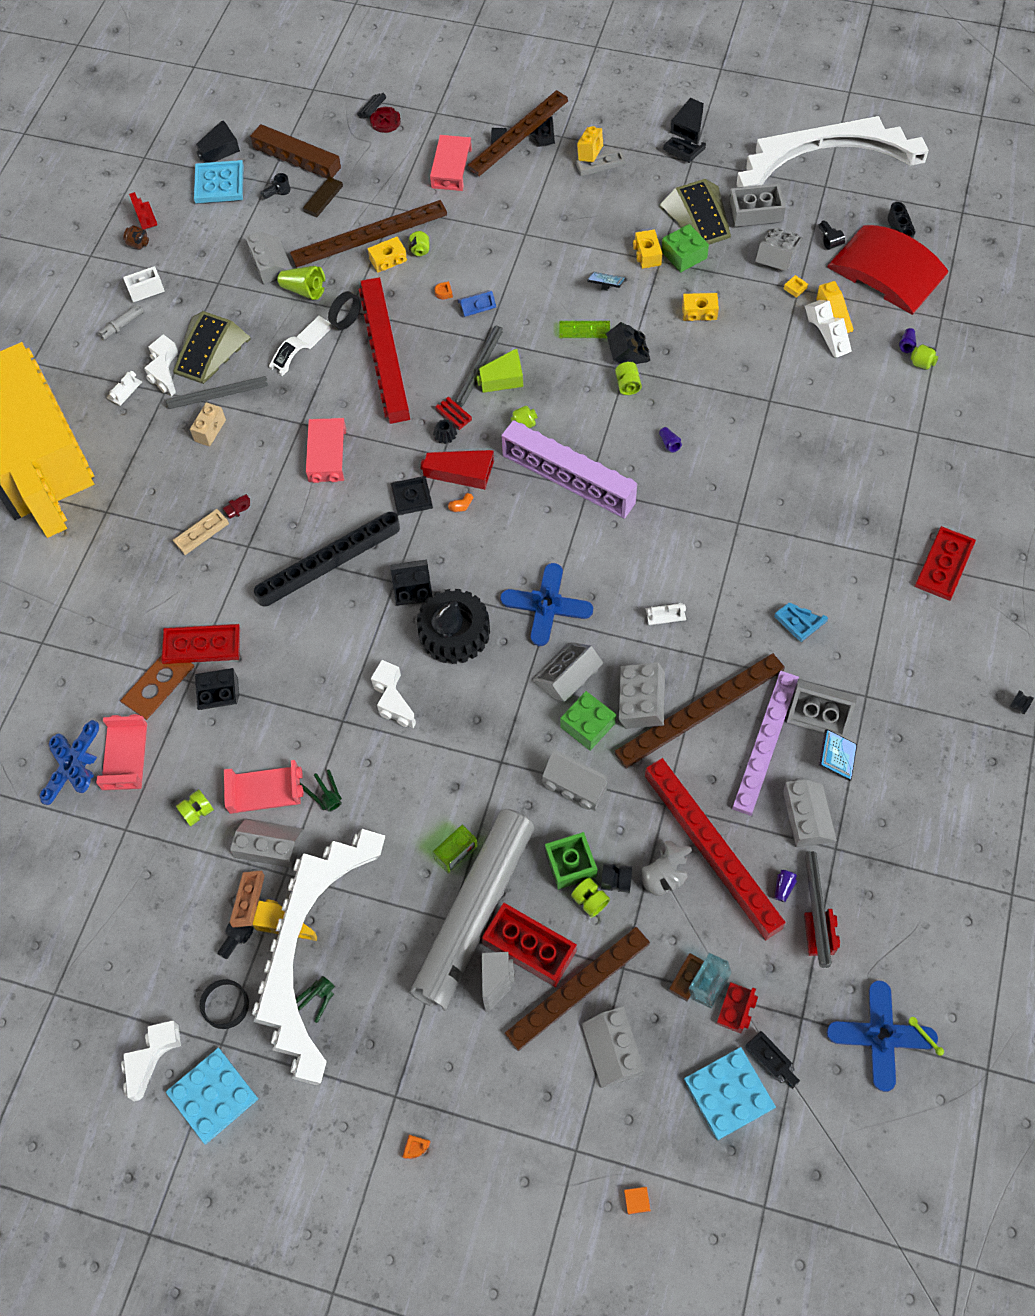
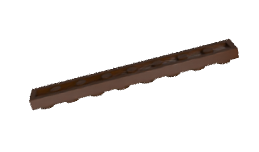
[467,90,568,177]
[505,926,650,1051]

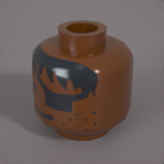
[123,225,149,250]

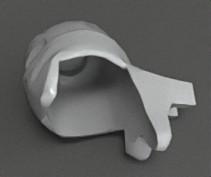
[641,841,692,896]

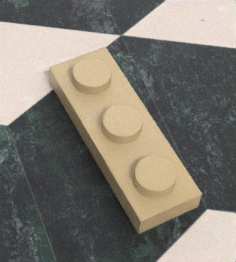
[173,509,229,555]

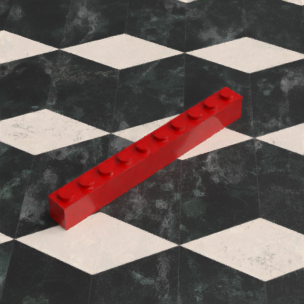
[359,277,410,424]
[645,758,786,941]

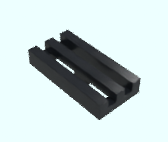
[357,93,386,118]

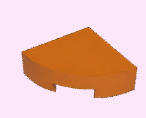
[402,1135,431,1159]

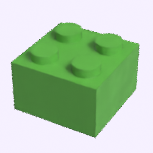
[661,224,709,273]
[560,691,616,751]
[545,832,598,890]

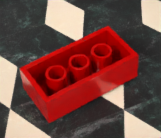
[482,903,577,987]

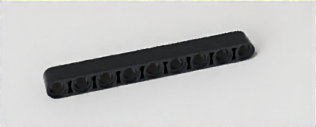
[254,512,400,607]

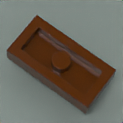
[669,953,708,1002]

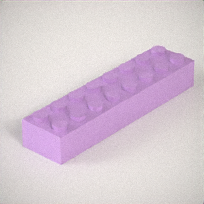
[501,420,637,519]

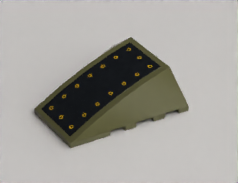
[659,179,731,245]
[173,311,251,384]

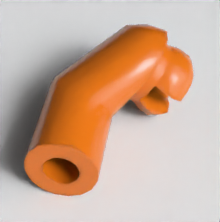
[448,493,474,512]

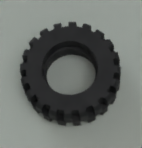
[417,589,490,664]

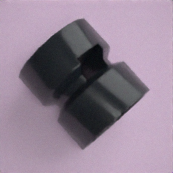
[601,863,632,893]

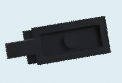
[745,1031,800,1089]

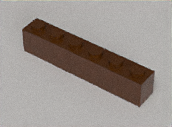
[250,124,341,179]

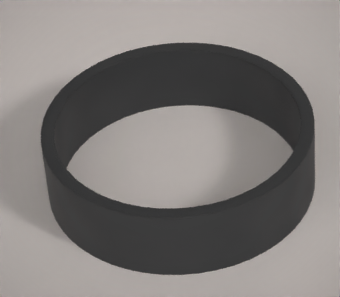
[328,291,361,330]
[200,979,249,1029]

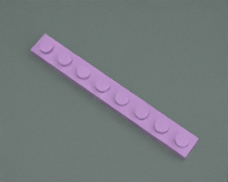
[732,671,799,816]

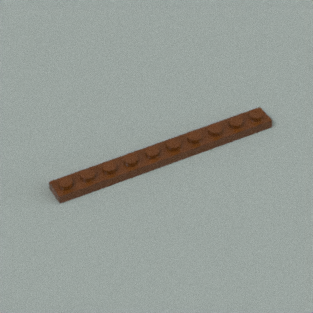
[290,200,447,268]
[615,653,785,769]

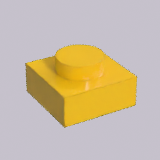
[784,275,808,298]

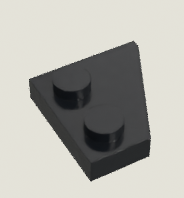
[530,116,555,146]
[663,137,706,163]

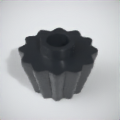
[433,419,457,444]

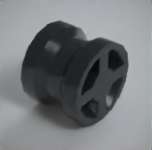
[1010,690,1034,714]

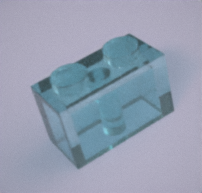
[689,953,732,1008]

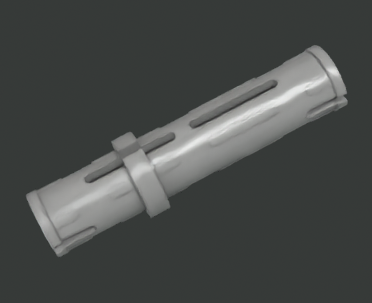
[97,304,144,341]

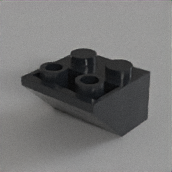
[606,322,650,364]
[390,559,433,606]
[195,668,239,710]

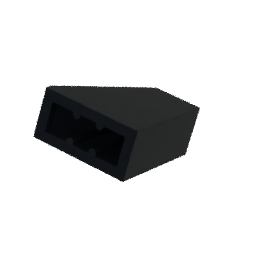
[670,97,704,144]
[196,120,240,163]

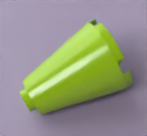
[277,266,325,300]

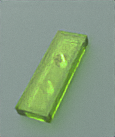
[559,321,610,338]

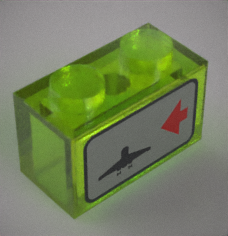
[432,824,478,873]

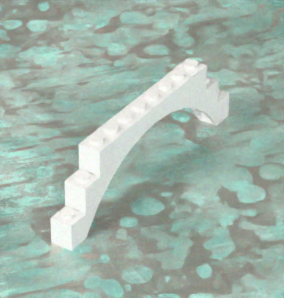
[736,116,929,188]
[252,829,385,1085]

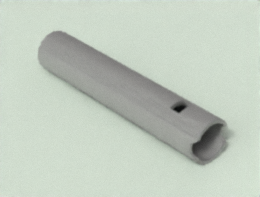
[409,809,535,1011]

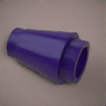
[899,328,917,353]
[659,427,682,453]
[774,870,797,902]

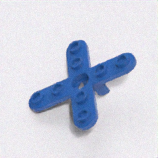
[501,563,593,646]
[40,720,99,805]
[827,981,938,1092]

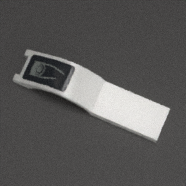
[269,316,332,376]

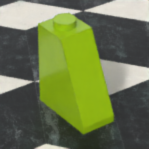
[477,349,523,393]

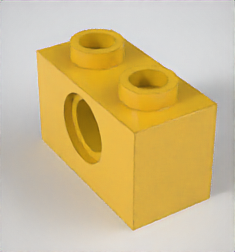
[577,126,603,162]
[633,229,662,269]
[367,237,407,273]
[682,293,719,321]

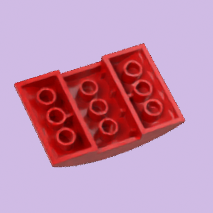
[827,225,949,315]

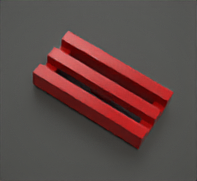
[435,397,472,430]

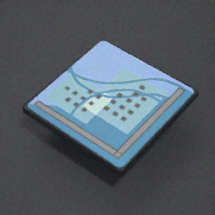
[587,272,626,291]
[819,729,857,781]

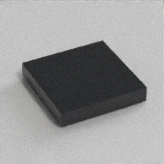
[391,476,433,516]

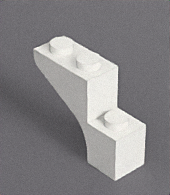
[805,300,852,358]
[144,334,179,397]
[371,660,416,728]
[121,1021,181,1101]

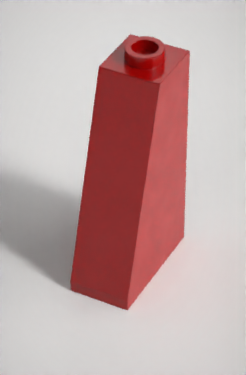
[420,450,494,490]

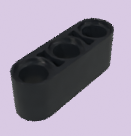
[887,202,915,239]

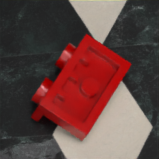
[129,192,158,229]
[804,909,840,956]
[716,982,758,1034]

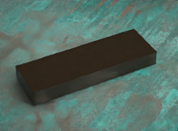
[303,177,343,218]

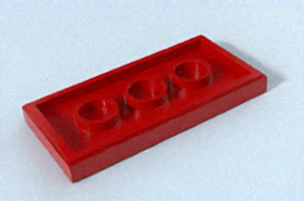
[914,526,976,601]
[162,624,240,664]

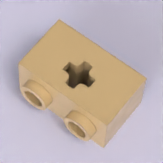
[190,402,226,447]

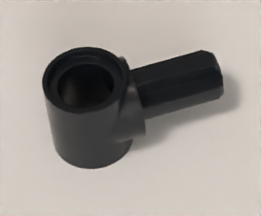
[261,173,291,199]
[818,220,845,250]
[218,922,254,959]

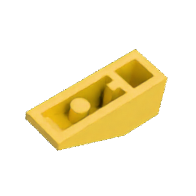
[816,281,854,333]
[253,899,317,941]

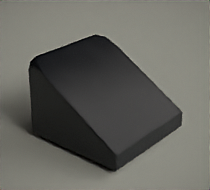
[491,127,507,145]

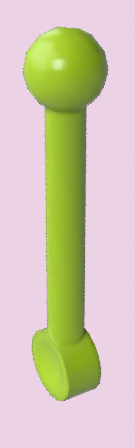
[908,1017,944,1056]

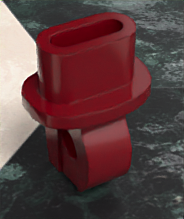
[222,494,250,519]

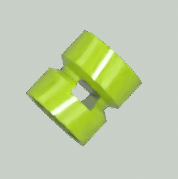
[615,362,642,395]
[176,789,214,827]
[571,878,610,918]

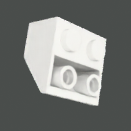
[123,266,165,302]

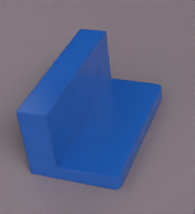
[457,290,497,317]

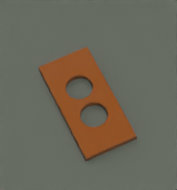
[120,655,195,720]

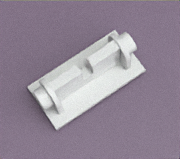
[107,371,142,406]
[645,602,686,625]

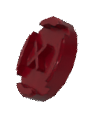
[370,106,401,133]

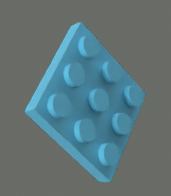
[194,160,244,203]
[166,1047,259,1145]
[684,1047,776,1141]

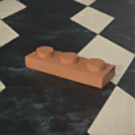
[230,871,265,927]

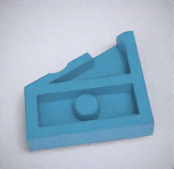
[774,603,828,642]

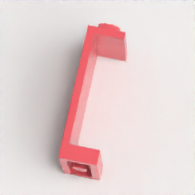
[430,135,472,191]
[306,418,346,483]
[96,714,147,790]
[224,760,304,814]

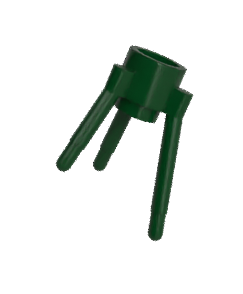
[300,769,342,812]
[296,976,335,1023]

